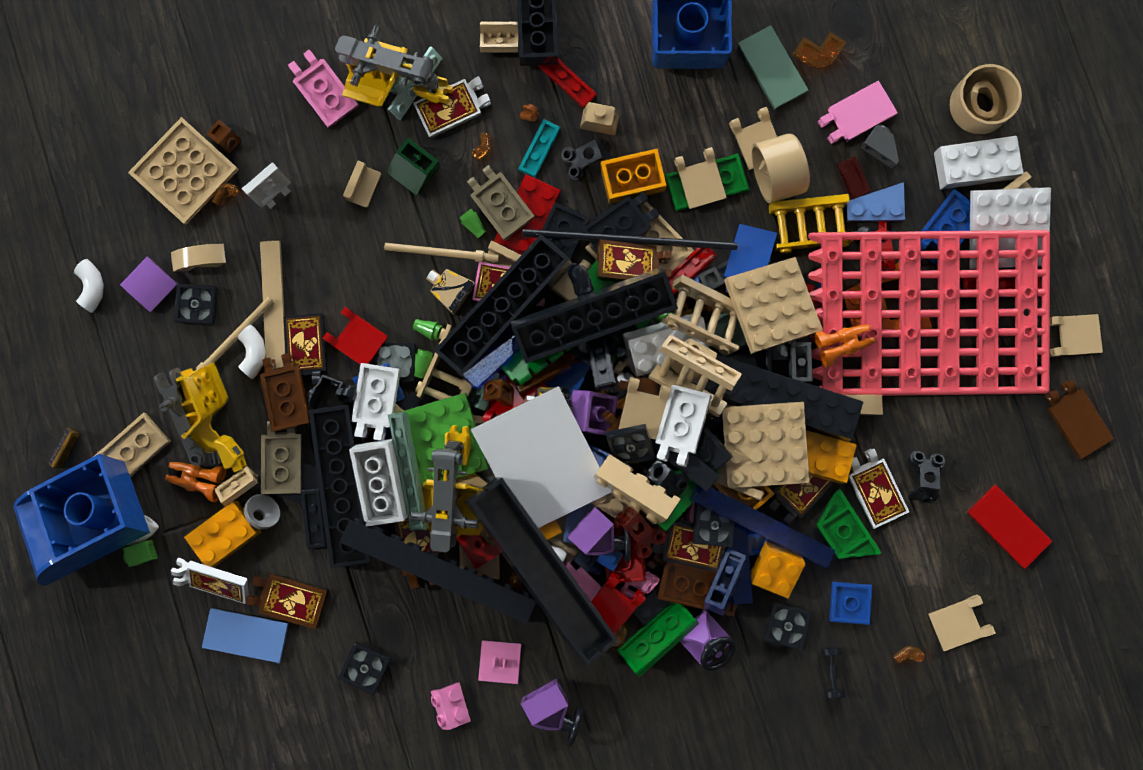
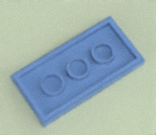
[202,608,289,663]

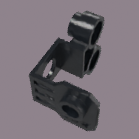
[561,138,612,181]
[307,375,357,409]
[635,450,690,498]
[908,451,945,503]

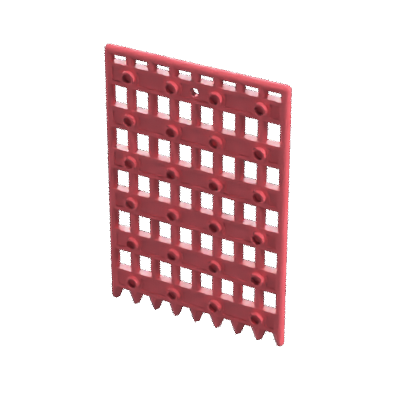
[808,230,1050,396]

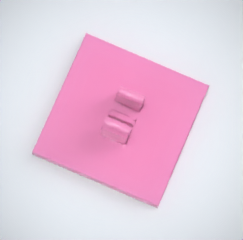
[478,640,521,684]

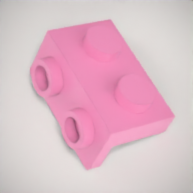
[431,683,471,730]

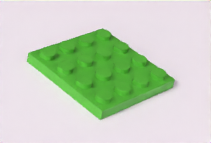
[402,393,489,485]

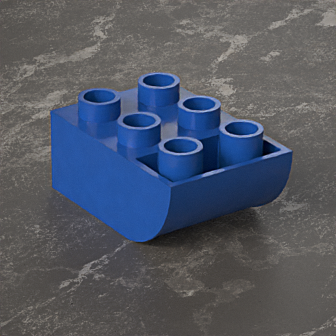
[13,454,150,586]

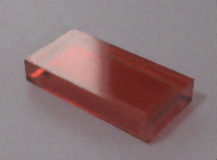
[837,156,871,200]

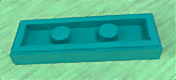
[518,119,561,178]

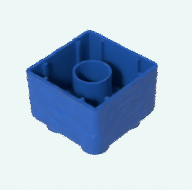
[651,0,732,69]

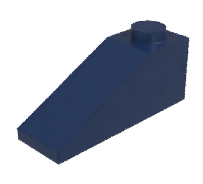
[704,548,746,616]

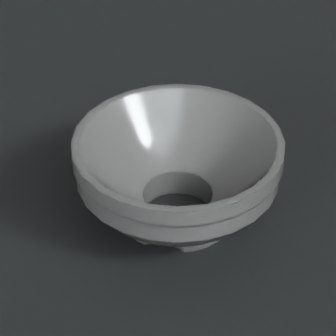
[244,494,280,530]

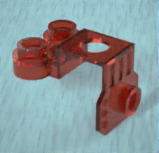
[613,506,667,559]

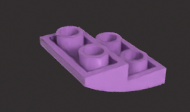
[120,256,177,312]

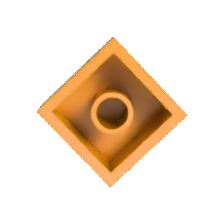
[749,541,805,598]

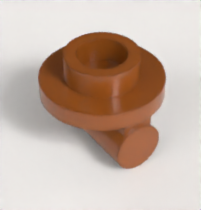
[519,104,540,122]

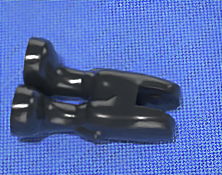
[567,263,594,297]

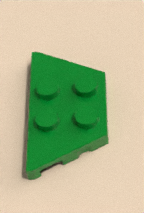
[816,489,882,559]

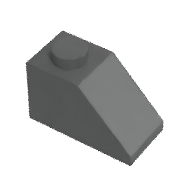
[860,124,899,169]
[789,342,812,384]

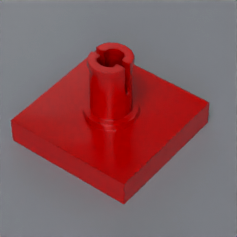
[456,534,501,569]

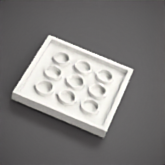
[969,187,1051,269]

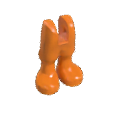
[814,324,875,368]
[165,462,226,502]

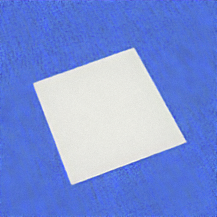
[471,386,612,528]

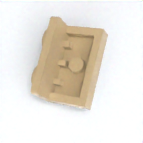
[480,22,519,52]

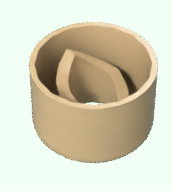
[950,64,1022,134]
[751,133,810,203]

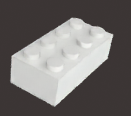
[934,136,1023,190]
[622,314,710,377]
[349,439,408,527]

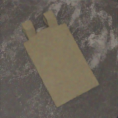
[467,165,535,241]
[261,421,302,494]

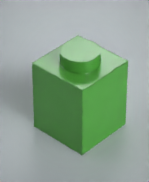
[123,540,158,567]

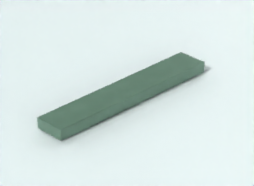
[388,412,430,531]

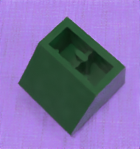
[387,138,441,196]

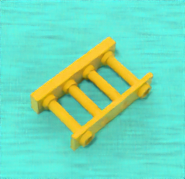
[769,194,853,254]

